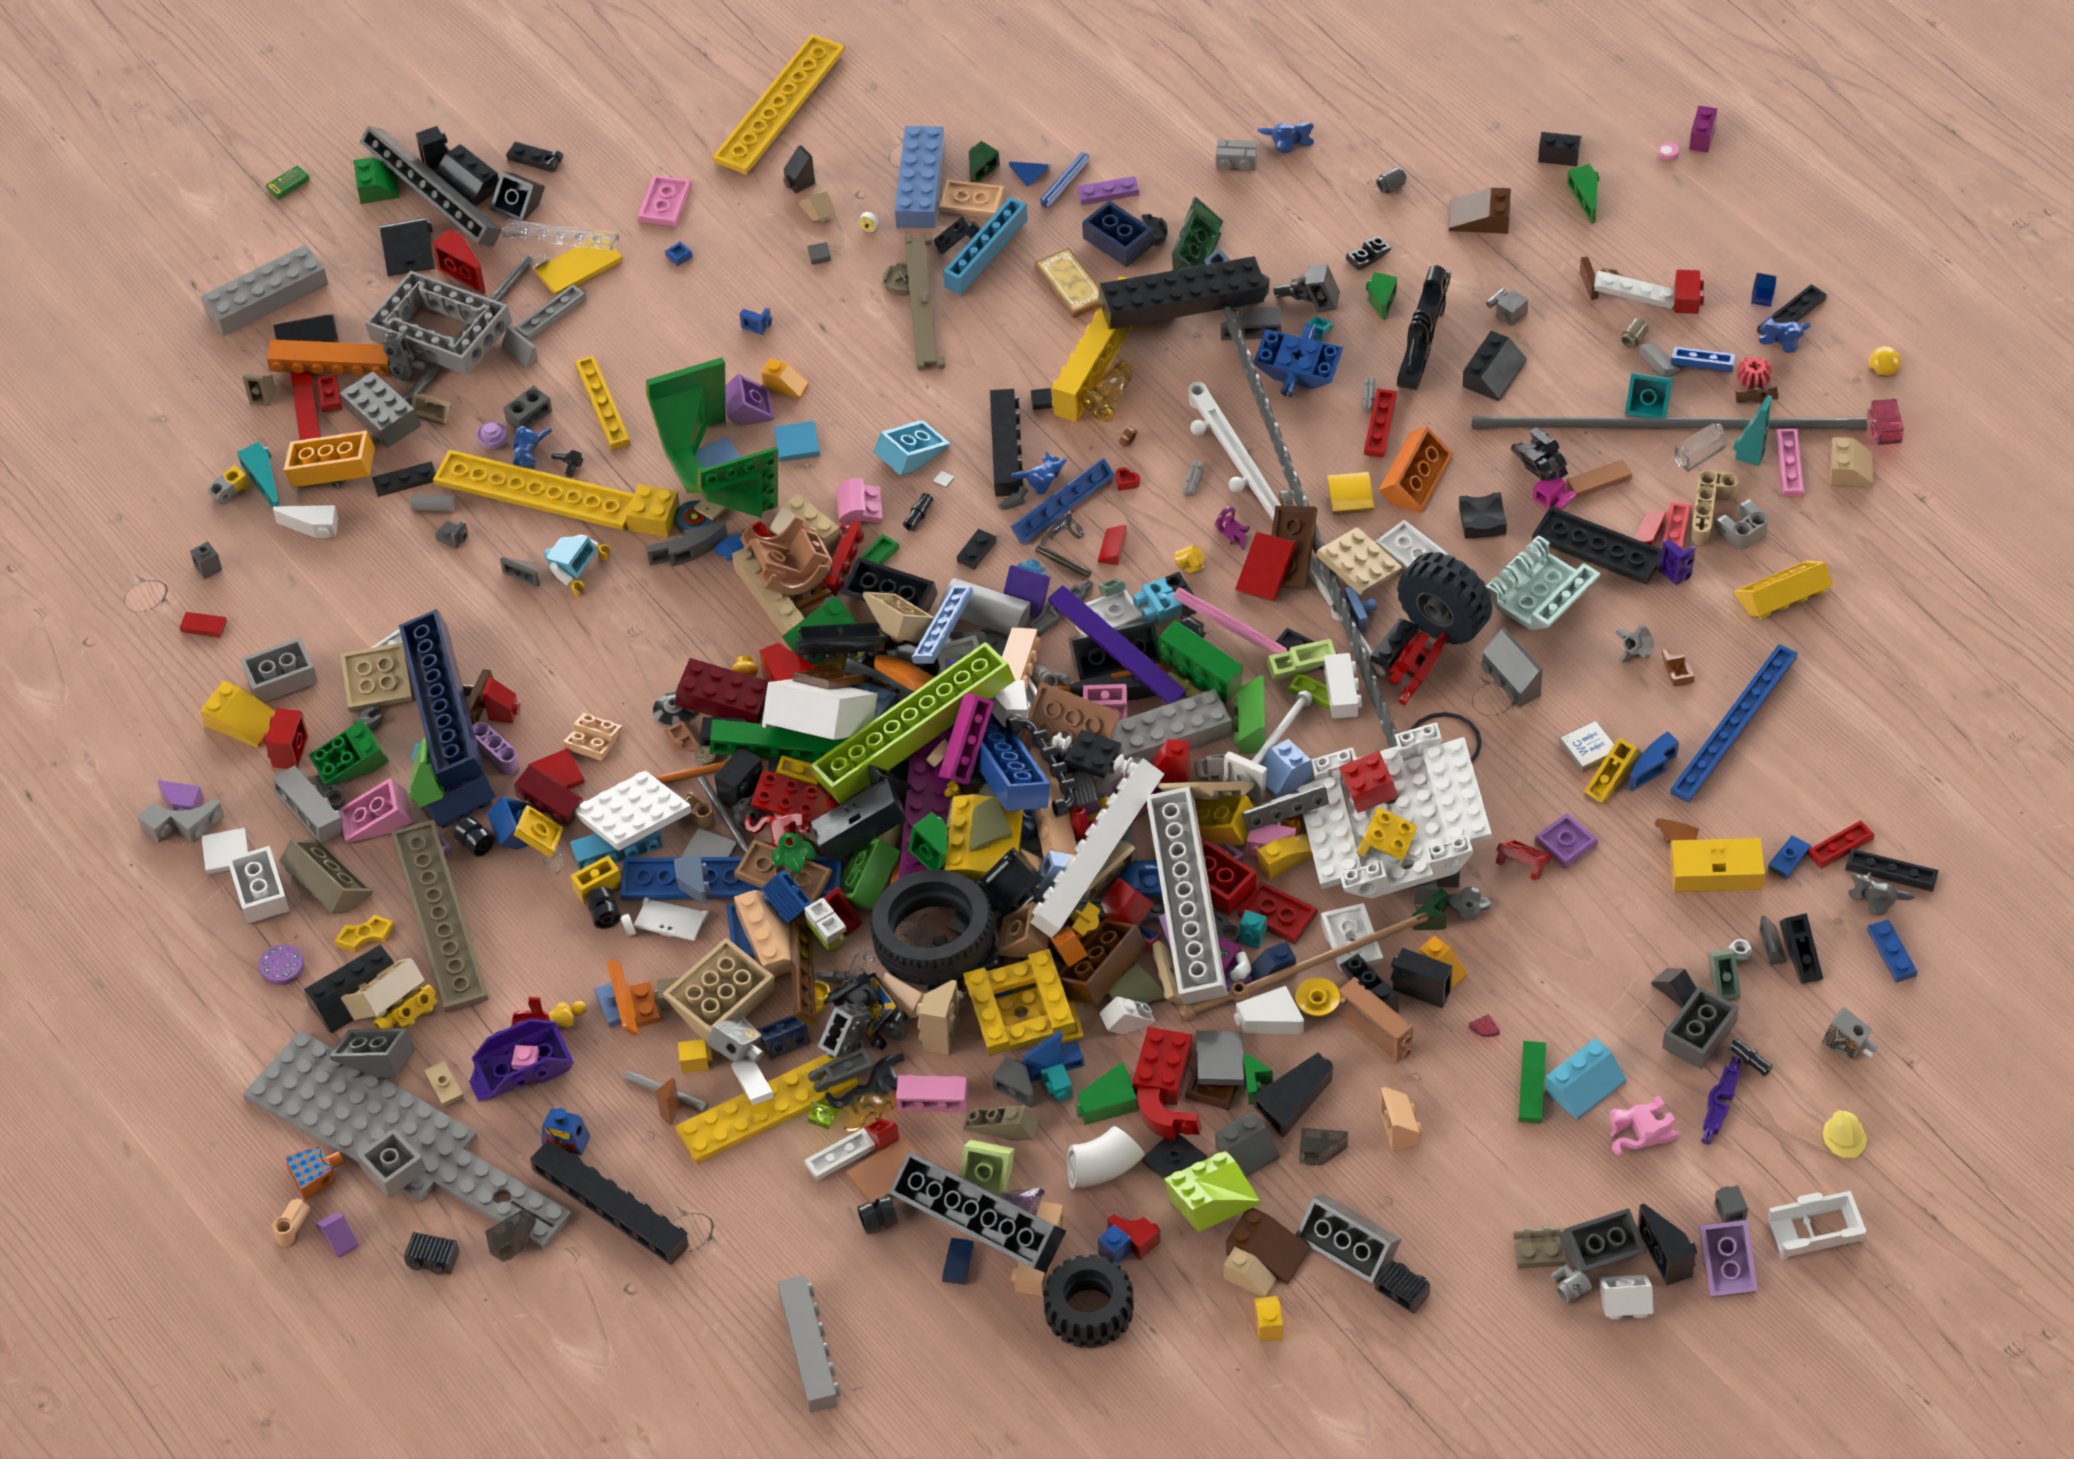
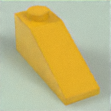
[1584,737,1643,804]
[1257,834,1313,880]

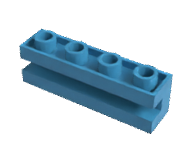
[570,830,663,870]

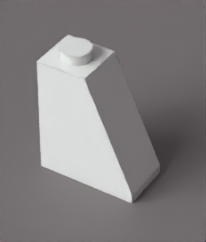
[989,680,1028,727]
[1234,986,1304,1034]

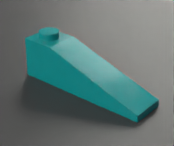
[1733,395,1772,466]
[237,441,280,509]

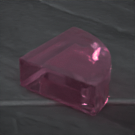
[1469,1014,1500,1037]

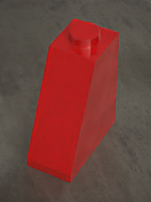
[1150,739,1190,783]

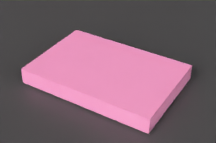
[638,175,692,227]

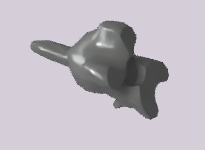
[1848,872,1915,915]

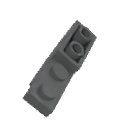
[646,521,728,567]

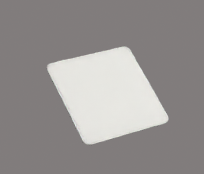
[933,471,954,487]

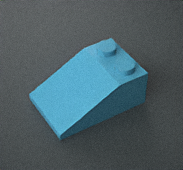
[873,420,950,475]

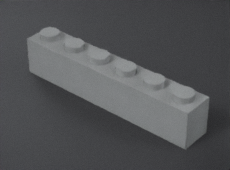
[777,1275,841,1413]

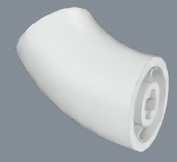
[1067,1126,1145,1189]

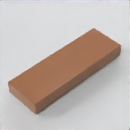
[1567,459,1632,498]

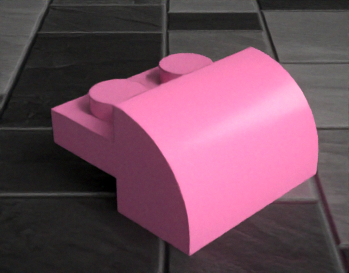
[836,478,883,525]
[1083,684,1127,721]

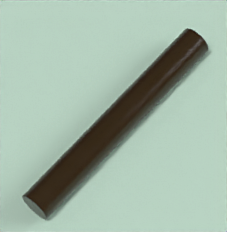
[1035,545,1092,578]

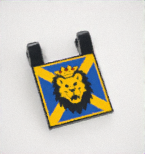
[865,976,910,1050]

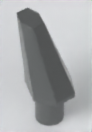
[998,486,1029,509]
[814,970,850,985]

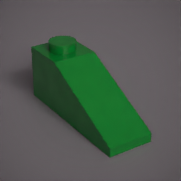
[1567,163,1599,223]

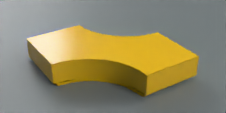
[334,915,395,953]

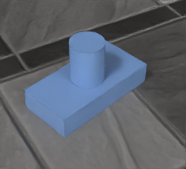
[1345,587,1377,632]
[594,982,621,1027]

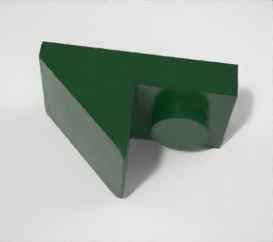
[1411,888,1448,930]

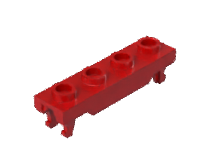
[819,521,864,597]

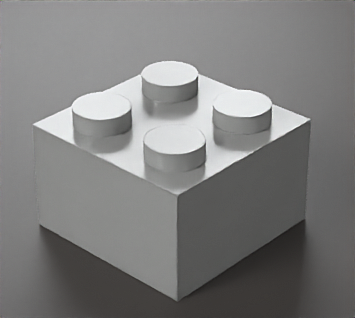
[357,1129,426,1198]

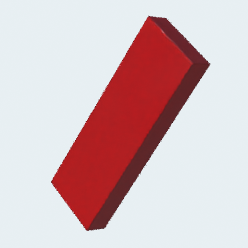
[1807,820,1875,869]

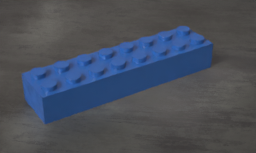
[975,712,1050,812]

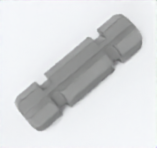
[1362,377,1375,413]
[1183,460,1203,496]

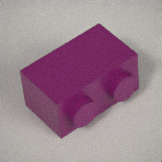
[1689,105,1718,153]

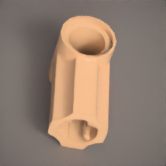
[273,1198,310,1247]

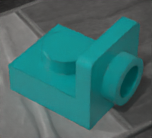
[1307,316,1334,342]

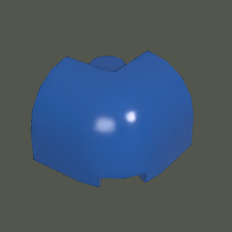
[1118,860,1162,898]

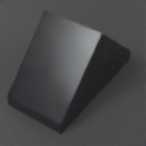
[1651,968,1697,1008]

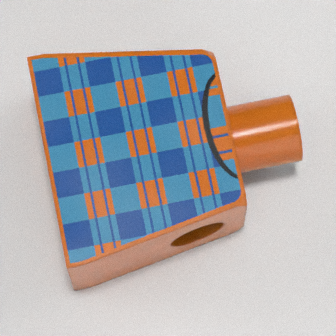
[284,1146,344,1201]

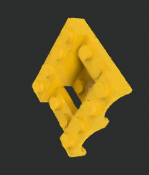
[963,949,1076,1056]

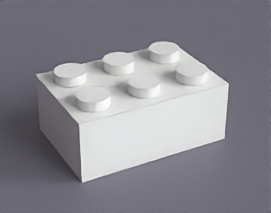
[227,846,290,924]

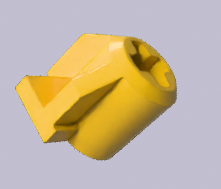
[1174,545,1206,573]
[1071,902,1101,939]

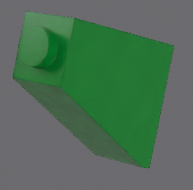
[1075,1062,1137,1125]

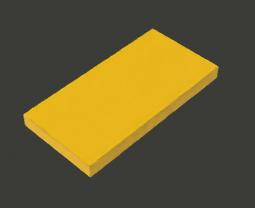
[534,234,623,296]

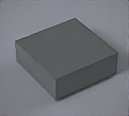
[807,242,831,264]

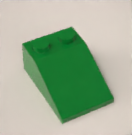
[782,595,857,666]

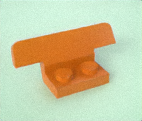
[607,959,660,1036]

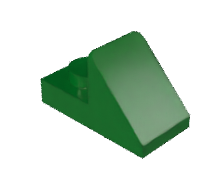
[1243,1054,1273,1105]

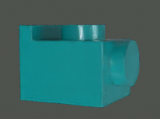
[1238,910,1267,949]
[1041,1063,1073,1103]

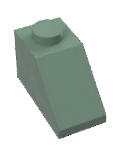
[1708,949,1741,1000]

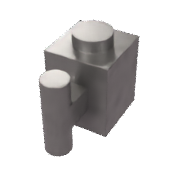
[1486,288,1528,327]

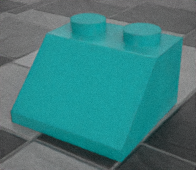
[1625,372,1674,418]

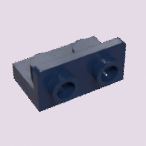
[756,1015,811,1059]

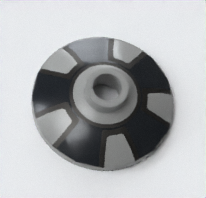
[653,692,695,727]

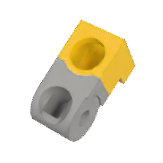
[208,465,251,504]

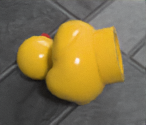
[731,656,759,677]
[549,1001,587,1029]

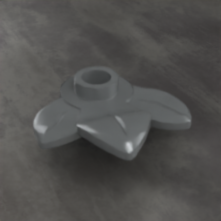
[1447,886,1492,921]

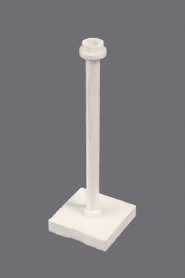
[1223,690,1312,803]

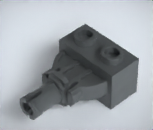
[1273,264,1340,312]

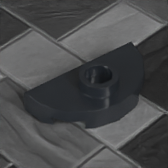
[1142,214,1168,246]

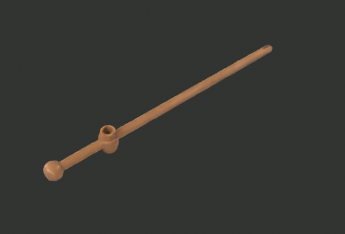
[1179,913,1429,1022]

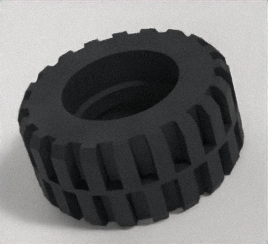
[1043,1254,1134,1348]

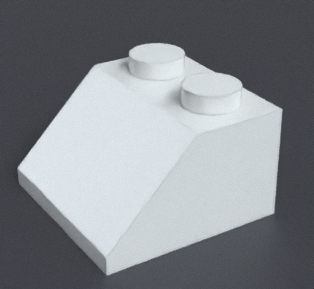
[1599,1274,1653,1319]

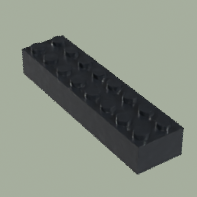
[1098,256,1267,330]
[889,1151,1067,1273]

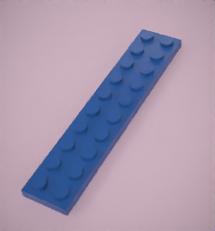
[620,856,843,900]

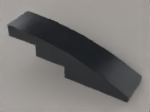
[1070,673,1157,701]

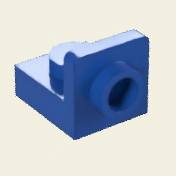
[739,307,772,335]

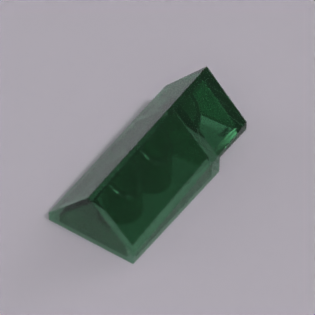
[1172,197,1223,270]

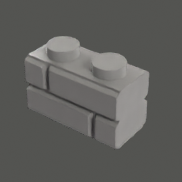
[1216,139,1257,171]

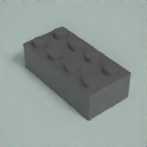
[340,372,421,448]

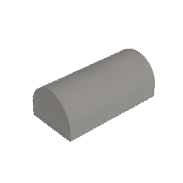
[410,494,455,512]

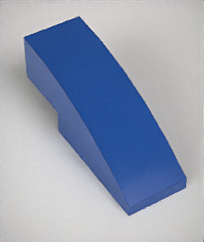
[1629,731,1679,791]

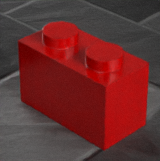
[1674,269,1704,314]

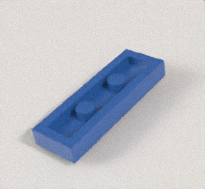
[1671,347,1735,372]
[1867,919,1918,983]

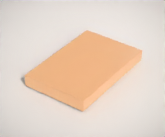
[939,180,1005,218]

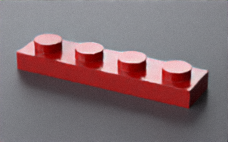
[1364,389,1397,458]

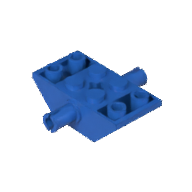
[1254,323,1343,397]

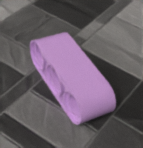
[473,722,519,775]

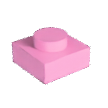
[511,1045,539,1070]

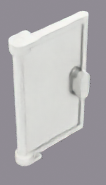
[634,898,709,941]

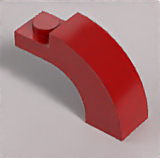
[1137,1086,1202,1140]

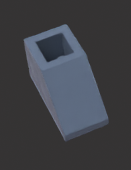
[674,855,710,904]

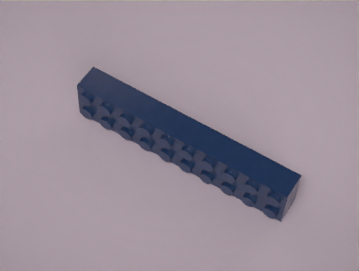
[398,609,484,790]

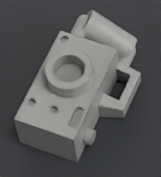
[1195,753,1236,782]

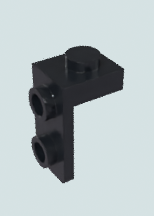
[934,216,981,254]

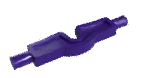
[1701,1057,1741,1145]

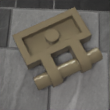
[1513,1225,1565,1269]

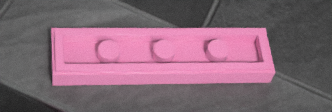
[1776,429,1804,497]

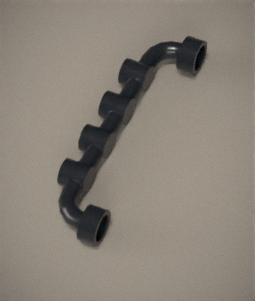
[1005,716,1077,817]

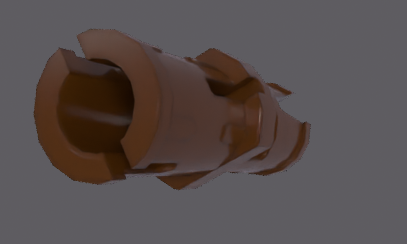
[1735,386,1778,403]

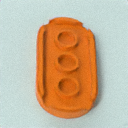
[874,655,935,691]

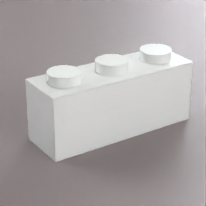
[1324,653,1362,719]

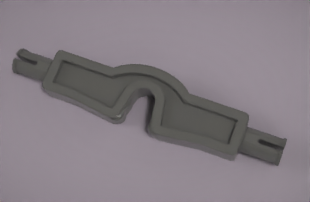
[1029,579,1093,637]

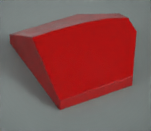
[1101,877,1155,926]

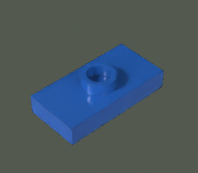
[1768,835,1811,879]

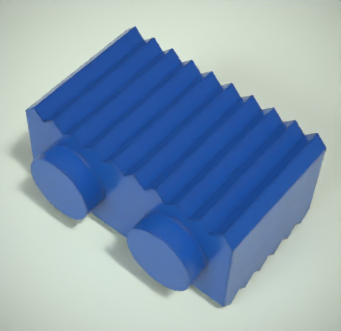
[761,870,812,923]

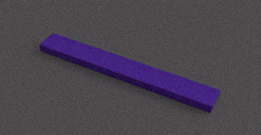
[1048,585,1186,704]

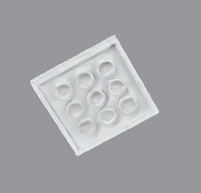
[574,771,692,851]

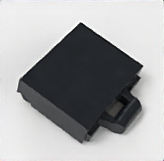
[976,847,1043,916]

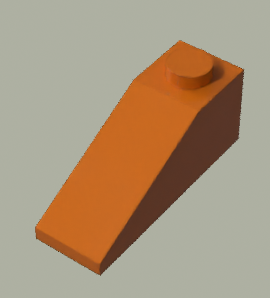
[1049,924,1088,967]

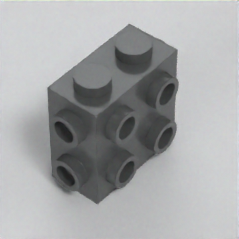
[817,1002,874,1058]

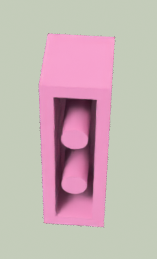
[896,1074,967,1112]

